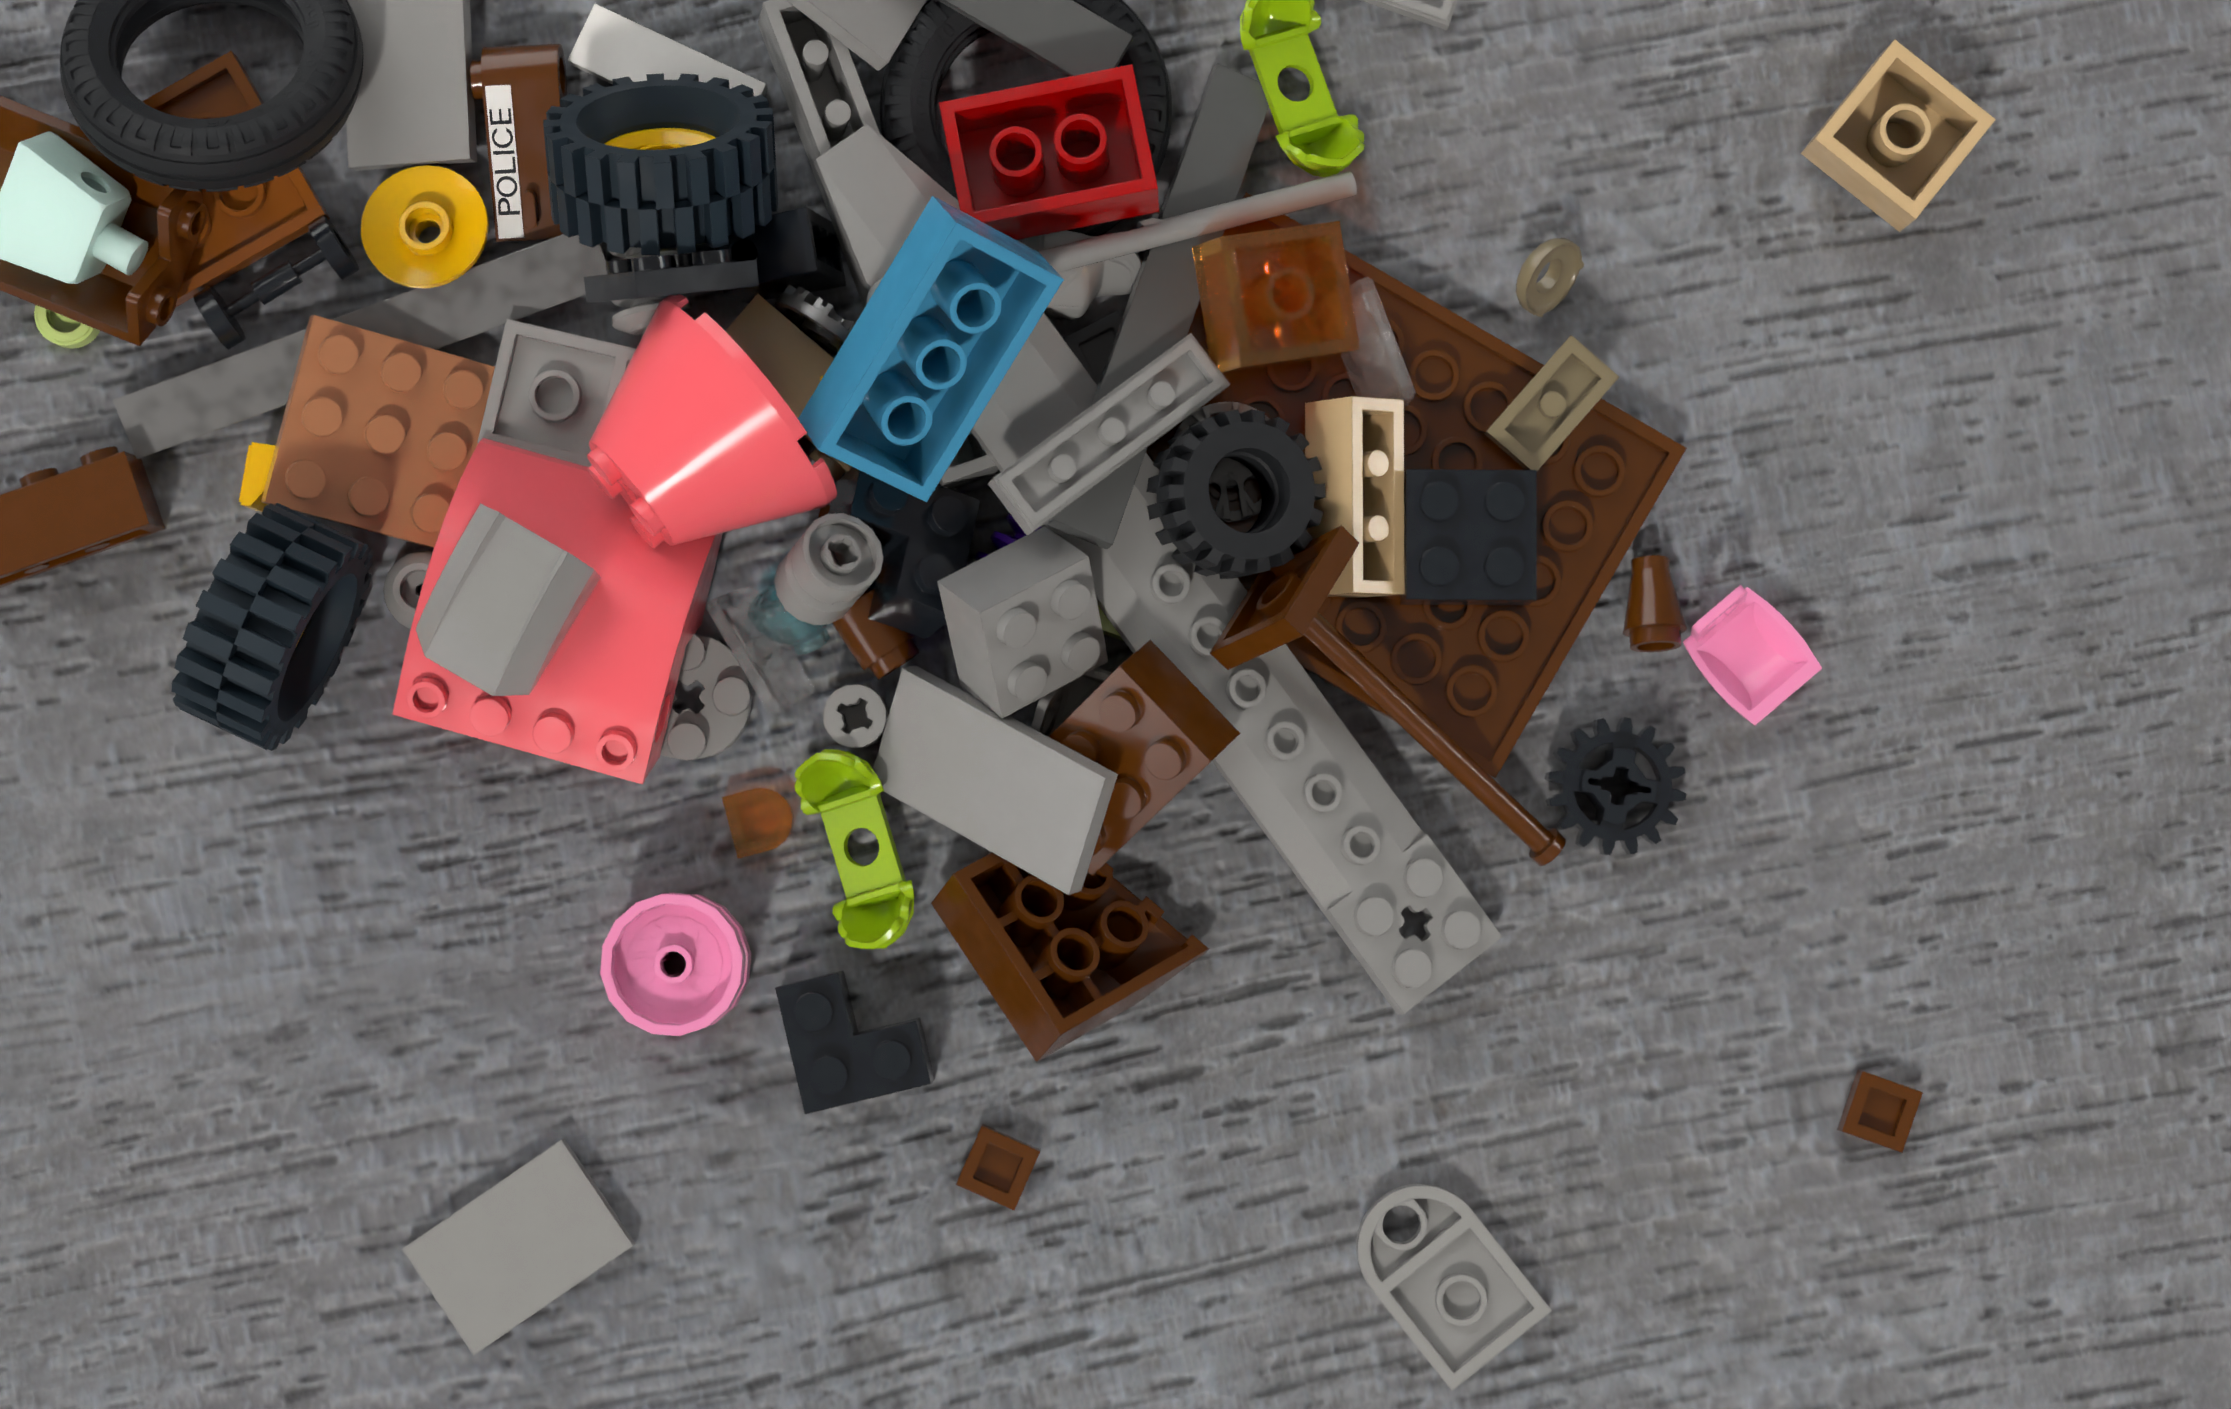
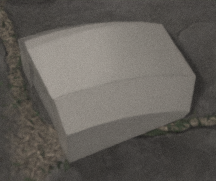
[416,503,601,696]

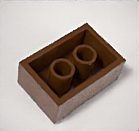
[1049,640,1240,876]

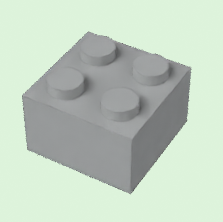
[937,526,1109,719]

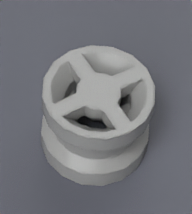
[823,684,889,749]

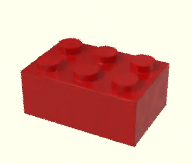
[939,64,1159,240]

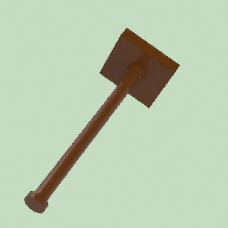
[1210,525,1566,866]

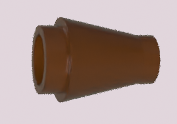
[1623,555,1687,652]

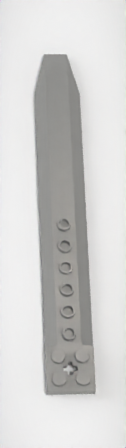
[814,123,1502,1015]

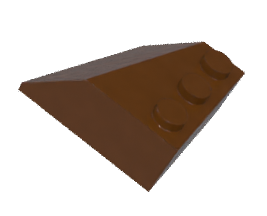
[931,852,1209,1062]

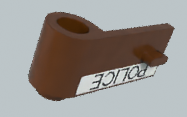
[470,44,567,242]

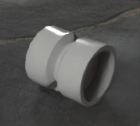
[774,513,883,625]

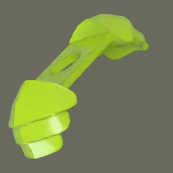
[1240,0,1365,177]
[794,749,914,949]

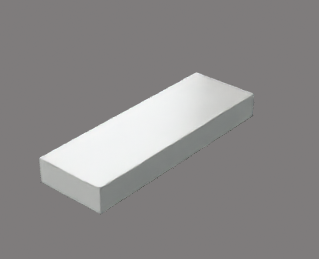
[568,4,768,96]

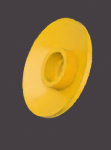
[361,165,489,288]

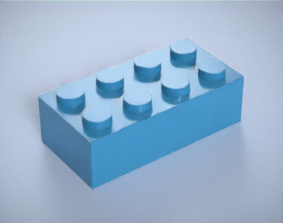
[798,196,1064,502]

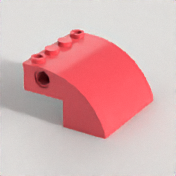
[392,438,723,785]

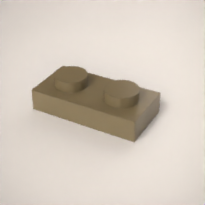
[1484,335,1619,471]

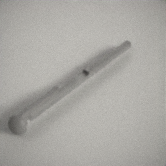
[866,171,1357,303]

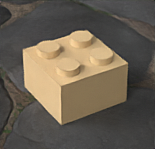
[1801,40,1996,232]

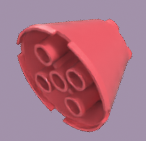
[587,294,837,549]

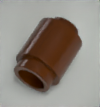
[832,587,920,680]

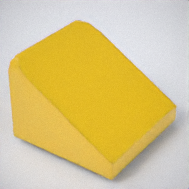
[239,442,276,512]

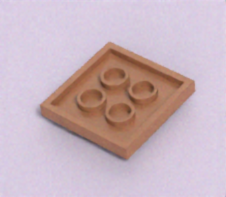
[261,315,495,548]

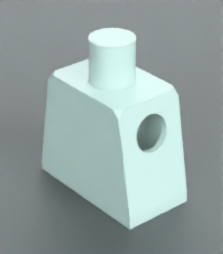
[0,131,148,284]

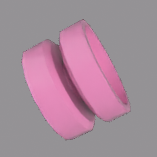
[600,893,751,1036]

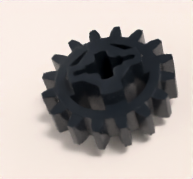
[1545,717,1687,855]

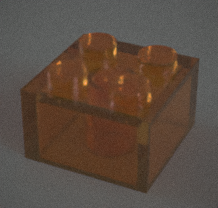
[1192,221,1360,373]

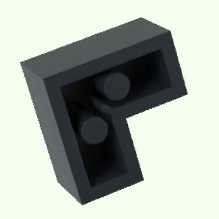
[828,467,980,639]
[775,970,935,1114]

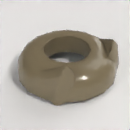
[1515,238,1584,317]

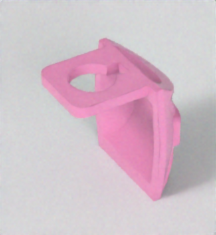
[1683,585,1822,726]

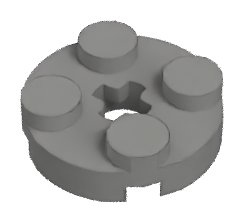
[660,635,752,761]

